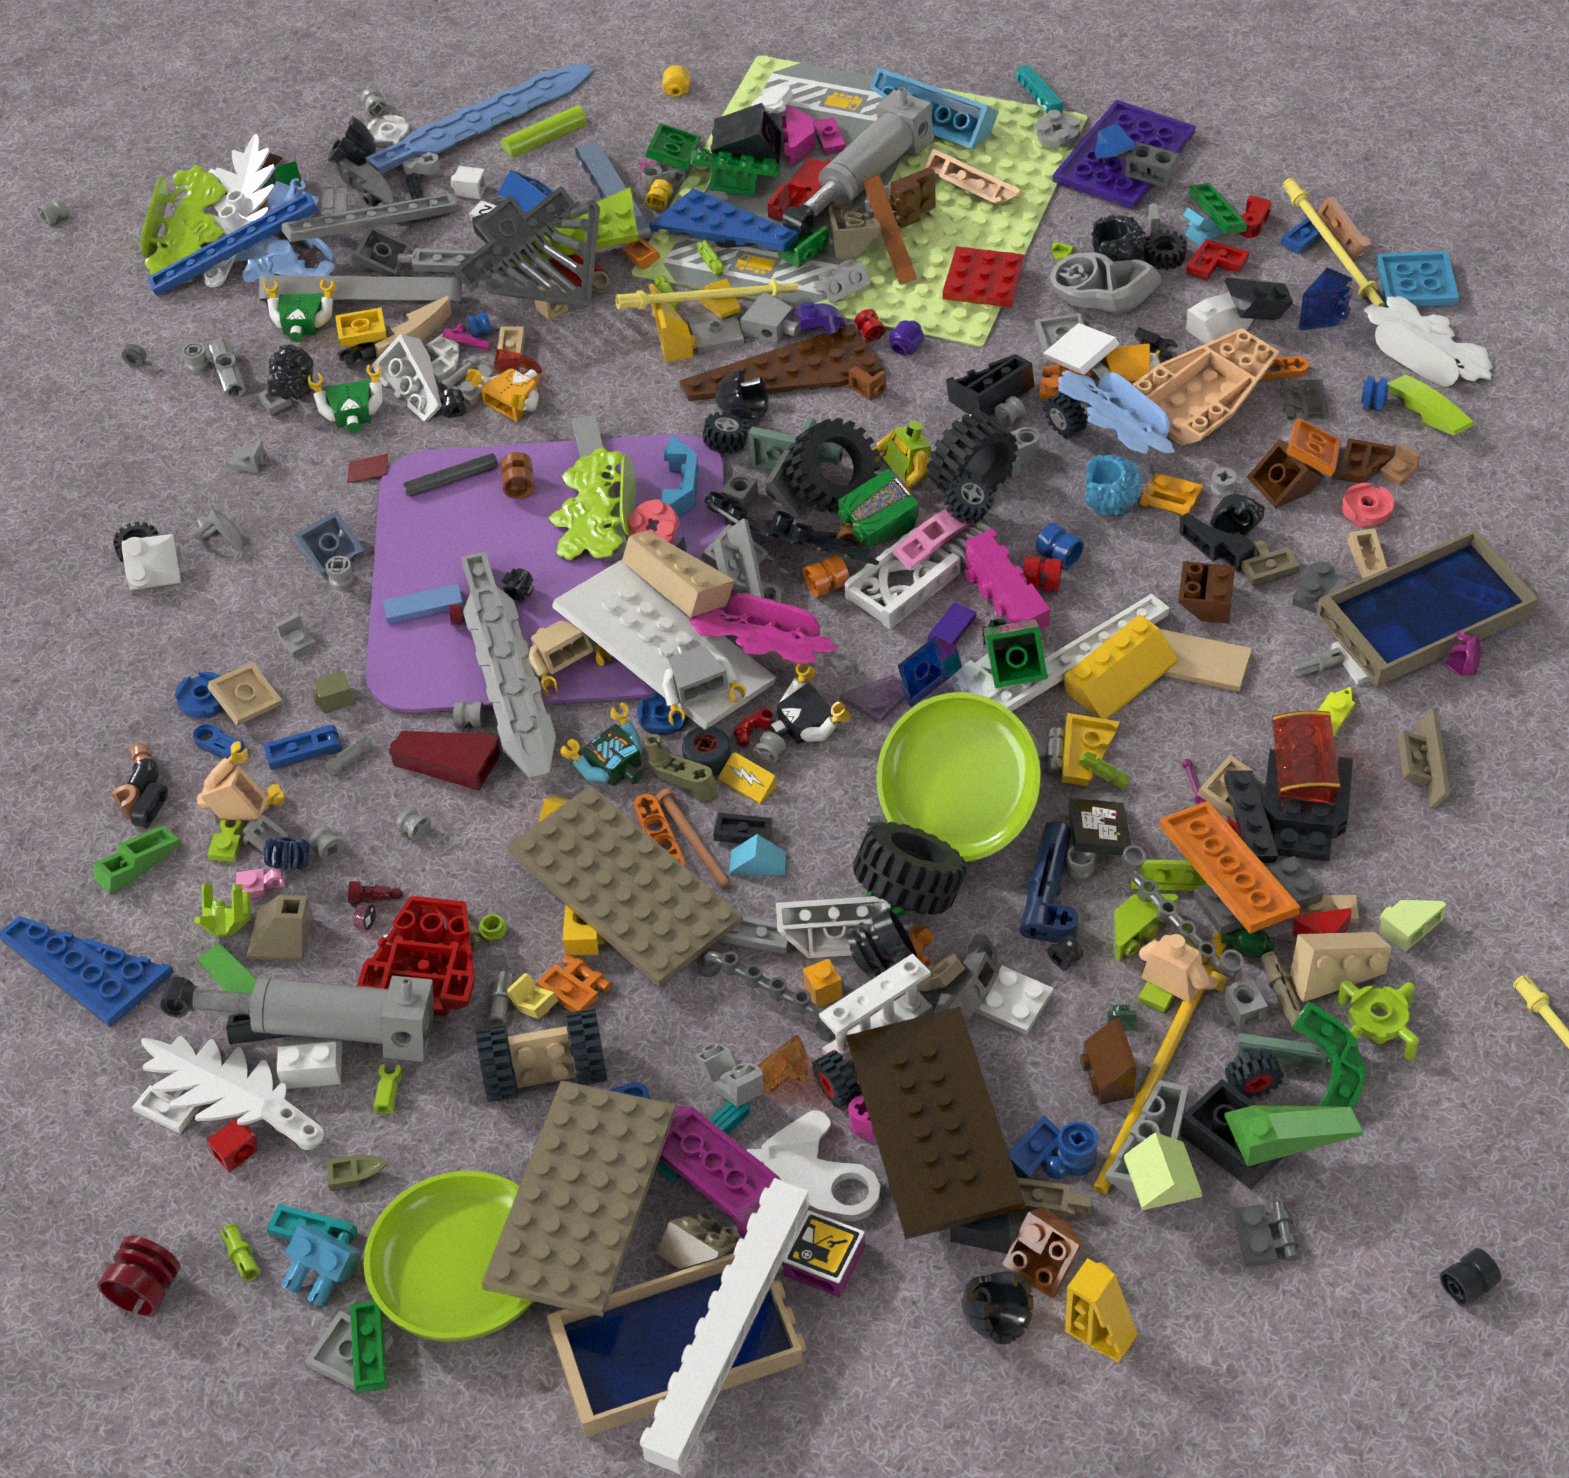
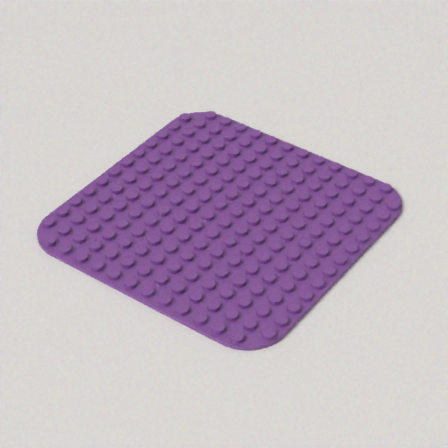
[366,434,730,713]

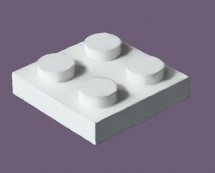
[975,965,1054,1036]

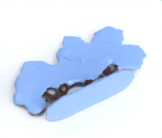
[234,230,336,282]

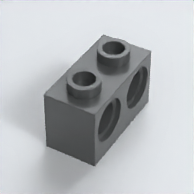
[1125,142,1179,188]

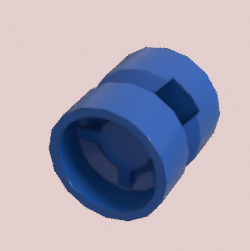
[1036,523,1084,569]
[1058,1121,1098,1176]

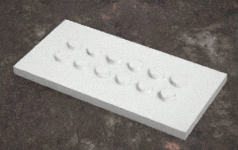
[552,560,776,730]

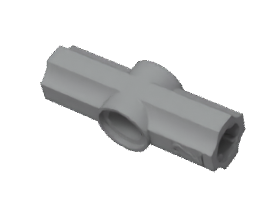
[209,338,246,399]

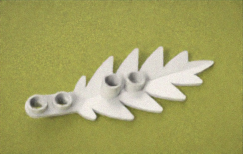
[204,134,275,288]
[141,1036,324,1150]

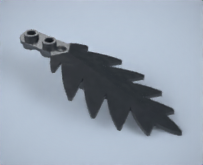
[704,491,879,566]

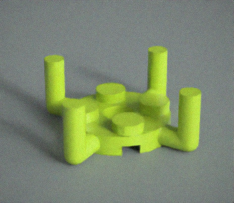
[1337,980,1419,1060]

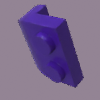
[795,302,847,335]

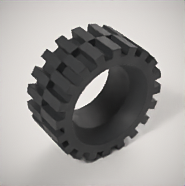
[927,412,1018,500]
[785,418,881,512]

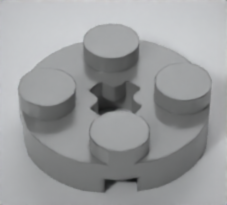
[1036,110,1080,148]

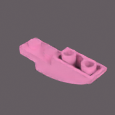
[893,509,974,571]

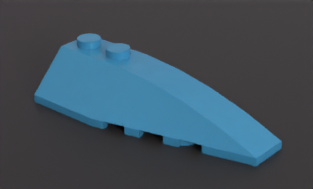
[870,67,999,149]

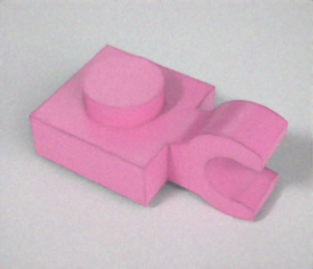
[236,868,285,898]

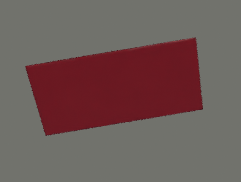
[347,454,388,483]

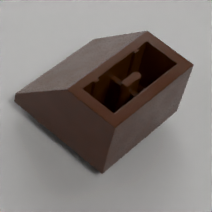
[1178,561,1235,624]

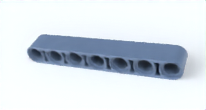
[575,141,651,240]

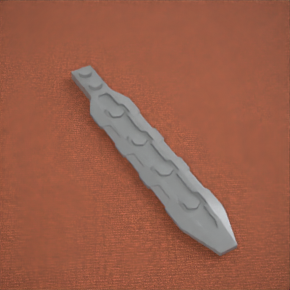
[461,551,556,780]

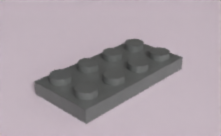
[1194,856,1323,935]

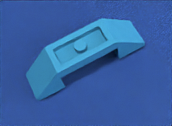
[658,436,699,517]

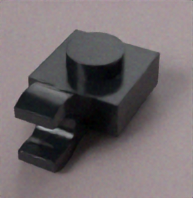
[1134,327,1178,360]

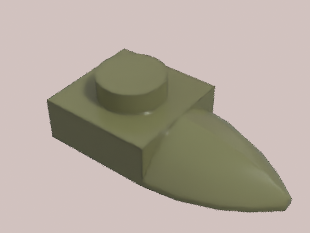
[326,1154,387,1191]

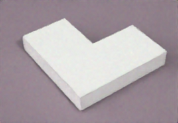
[132,1085,203,1134]

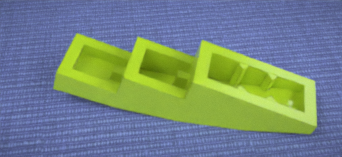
[1387,374,1474,436]

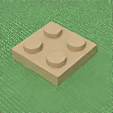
[207,662,282,726]

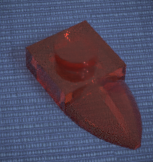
[493,349,542,375]

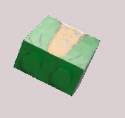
[838,469,918,548]
[983,619,1048,688]

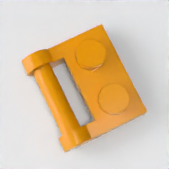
[1140,472,1203,516]

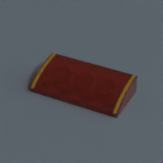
[1271,711,1340,803]

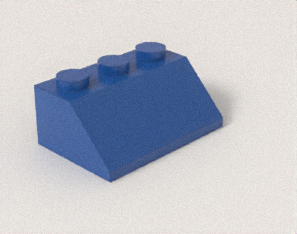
[498,170,554,213]

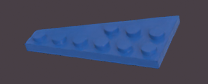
[649,189,799,252]

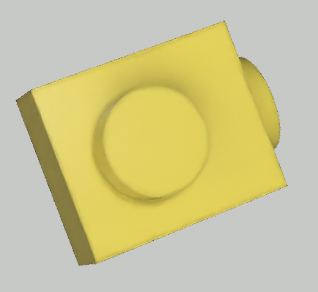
[507,973,558,1019]

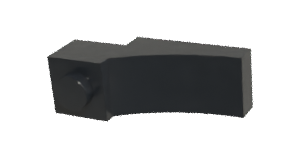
[1179,513,1255,572]

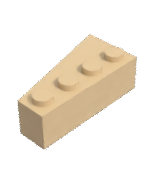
[622,531,735,617]

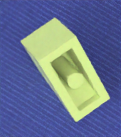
[1379,900,1447,952]

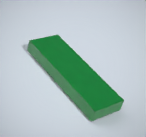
[350,1301,388,1394]

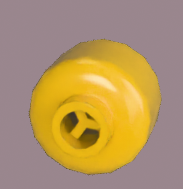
[662,65,691,97]

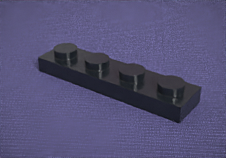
[1224,770,1279,863]

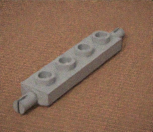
[398,249,517,274]

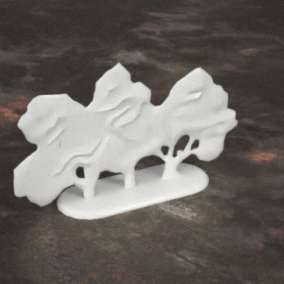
[1364,296,1493,387]

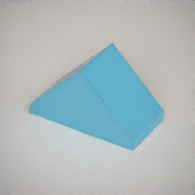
[729,834,787,875]

